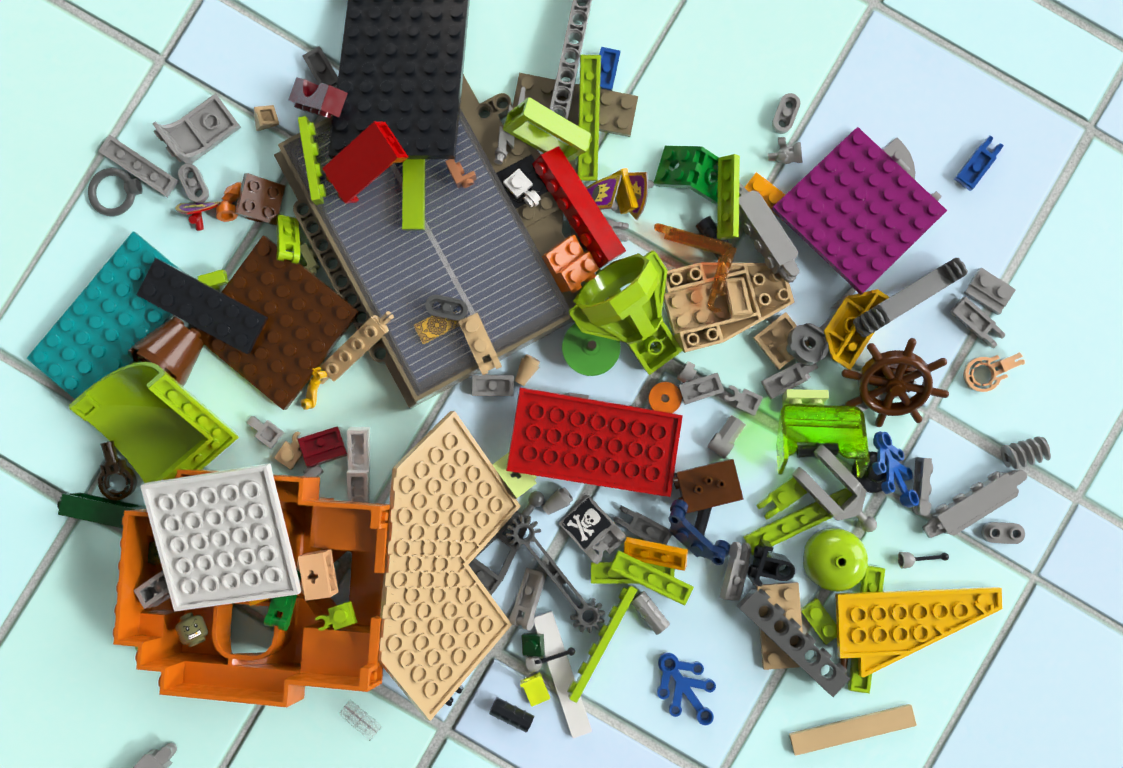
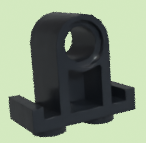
[747,539,795,587]

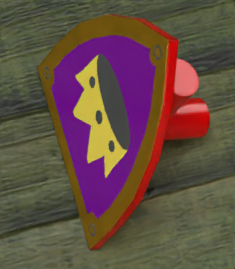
[175,202,220,231]

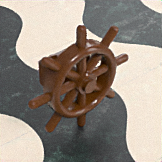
[841,338,949,428]

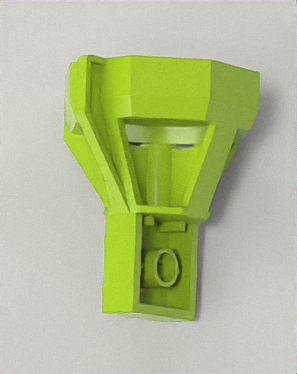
[568,250,682,375]

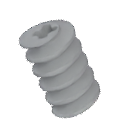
[1001,436,1051,469]

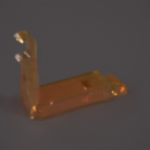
[654,223,737,312]

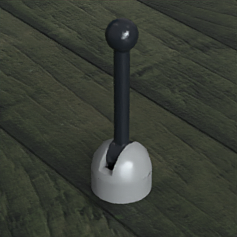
[898,552,949,569]
[525,647,576,674]

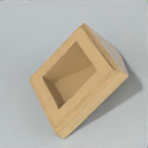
[254,105,279,131]

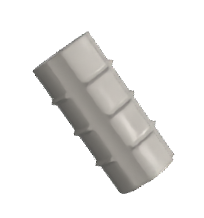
[631,590,670,635]

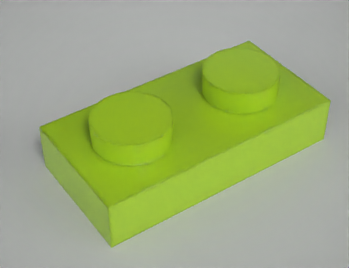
[801,598,837,645]

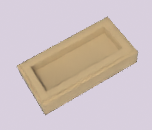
[723,277,753,319]

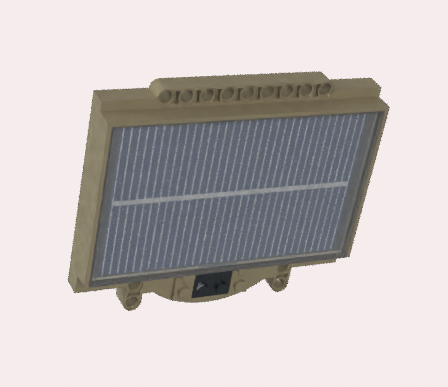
[274,74,588,409]

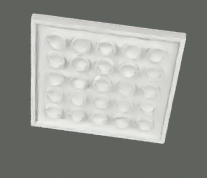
[140,463,302,611]

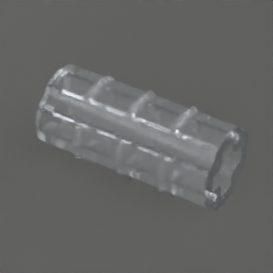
[338,699,382,741]

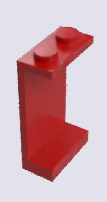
[322,121,408,204]

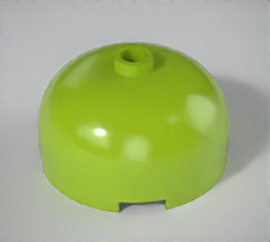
[803,528,868,592]

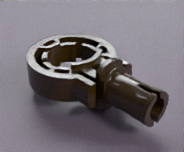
[98,440,137,500]

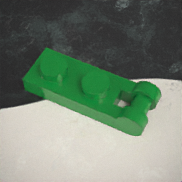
[264,568,301,631]

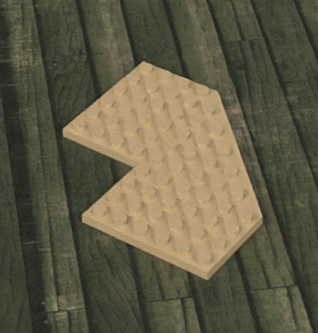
[378,411,521,721]

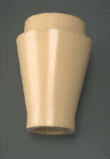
[514,354,540,386]

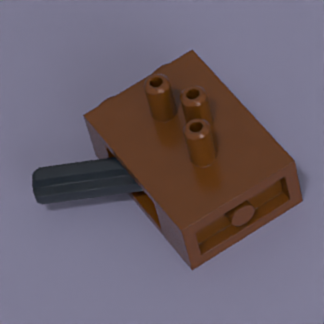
[673,459,744,535]

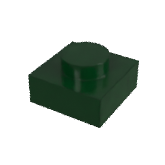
[521,633,545,657]

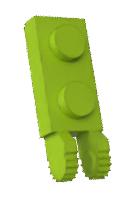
[756,477,808,520]

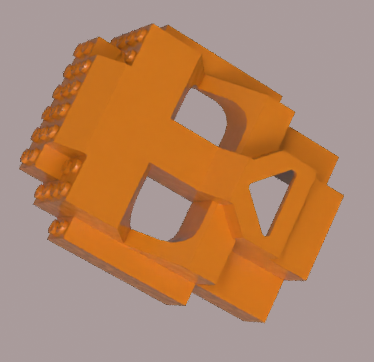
[113,469,390,708]

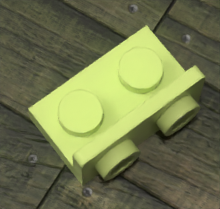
[782,389,829,416]

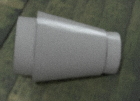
[542,487,573,515]

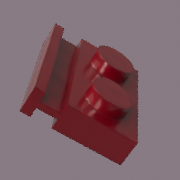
[298,426,347,469]

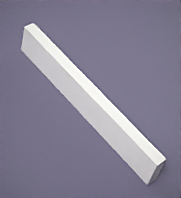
[534,611,593,739]

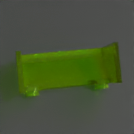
[776,404,870,478]

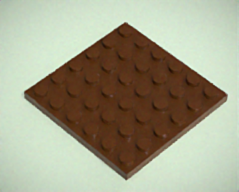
[194,235,360,410]

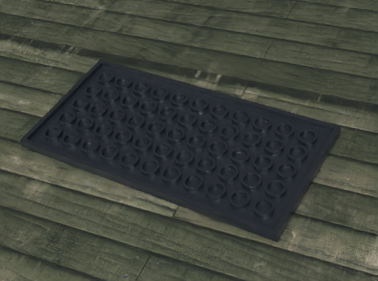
[328,0,470,159]

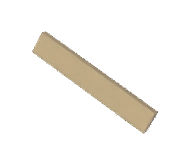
[789,704,917,756]

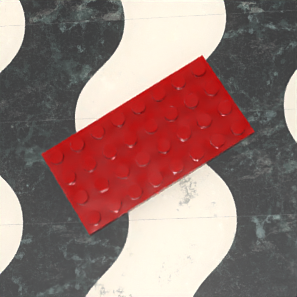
[506,387,683,497]

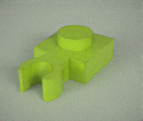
[315,601,358,630]

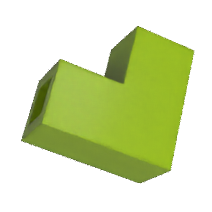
[197,269,229,290]

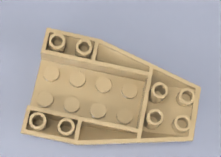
[663,262,795,353]

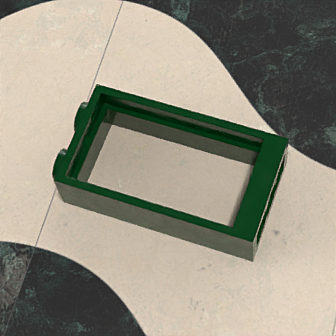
[57,492,146,528]

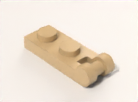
[458,313,502,375]

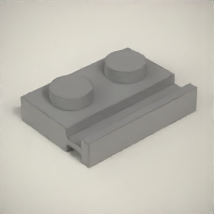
[964,267,1016,315]

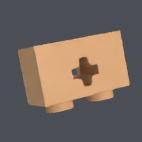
[297,549,339,601]

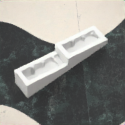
[347,427,370,503]

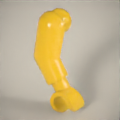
[301,367,327,410]

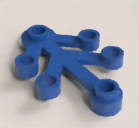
[872,431,919,508]
[657,652,716,726]

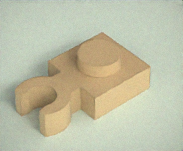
[274,431,302,470]

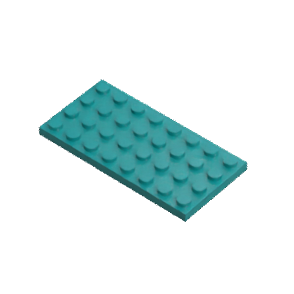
[26,231,184,399]

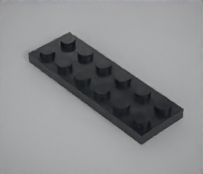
[136,258,268,354]

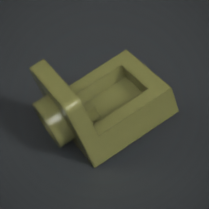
[300,243,321,275]

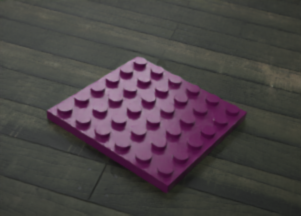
[771,127,948,295]

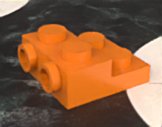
[541,234,599,293]

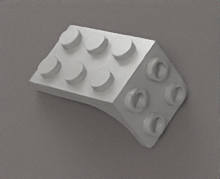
[152,93,242,164]

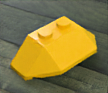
[824,289,890,370]

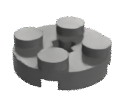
[786,323,829,366]

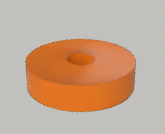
[648,382,682,413]

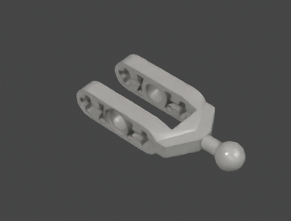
[791,445,877,533]

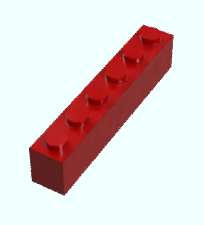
[532,146,626,269]

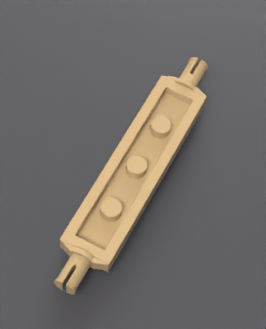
[320,311,394,384]

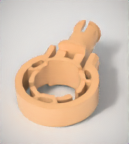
[963,352,1025,392]

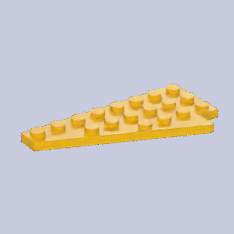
[835,587,1003,677]

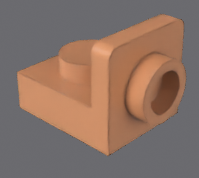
[445,159,477,188]

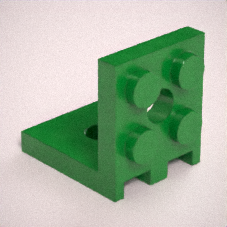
[654,145,719,204]

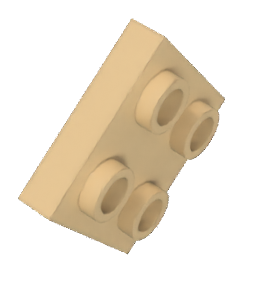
[753,312,810,370]

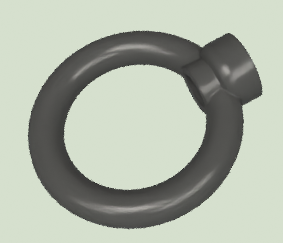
[88,168,143,217]

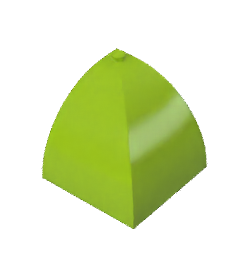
[69,362,239,483]

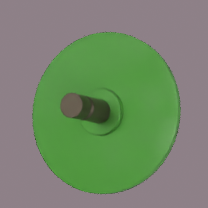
[562,323,621,376]

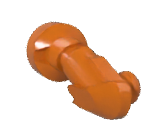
[216,182,242,222]

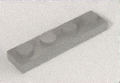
[98,135,179,198]

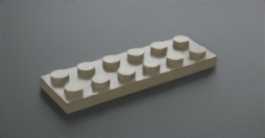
[512,72,639,137]

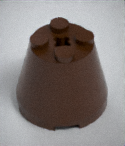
[128,316,204,387]

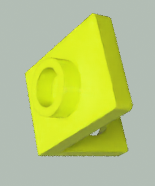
[520,672,550,707]

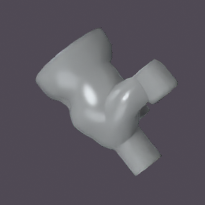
[768,137,803,164]

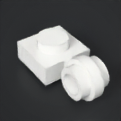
[503,169,541,208]

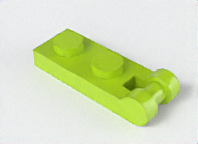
[276,214,300,264]

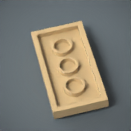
[756,582,803,670]

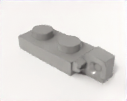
[760,363,819,400]

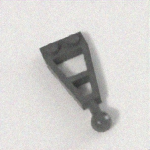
[468,491,545,596]

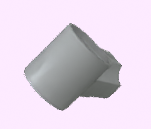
[707,415,746,459]

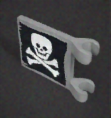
[559,495,626,564]

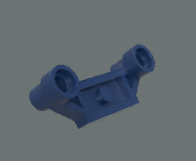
[668,499,731,565]

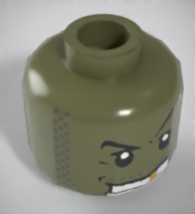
[175,612,208,647]

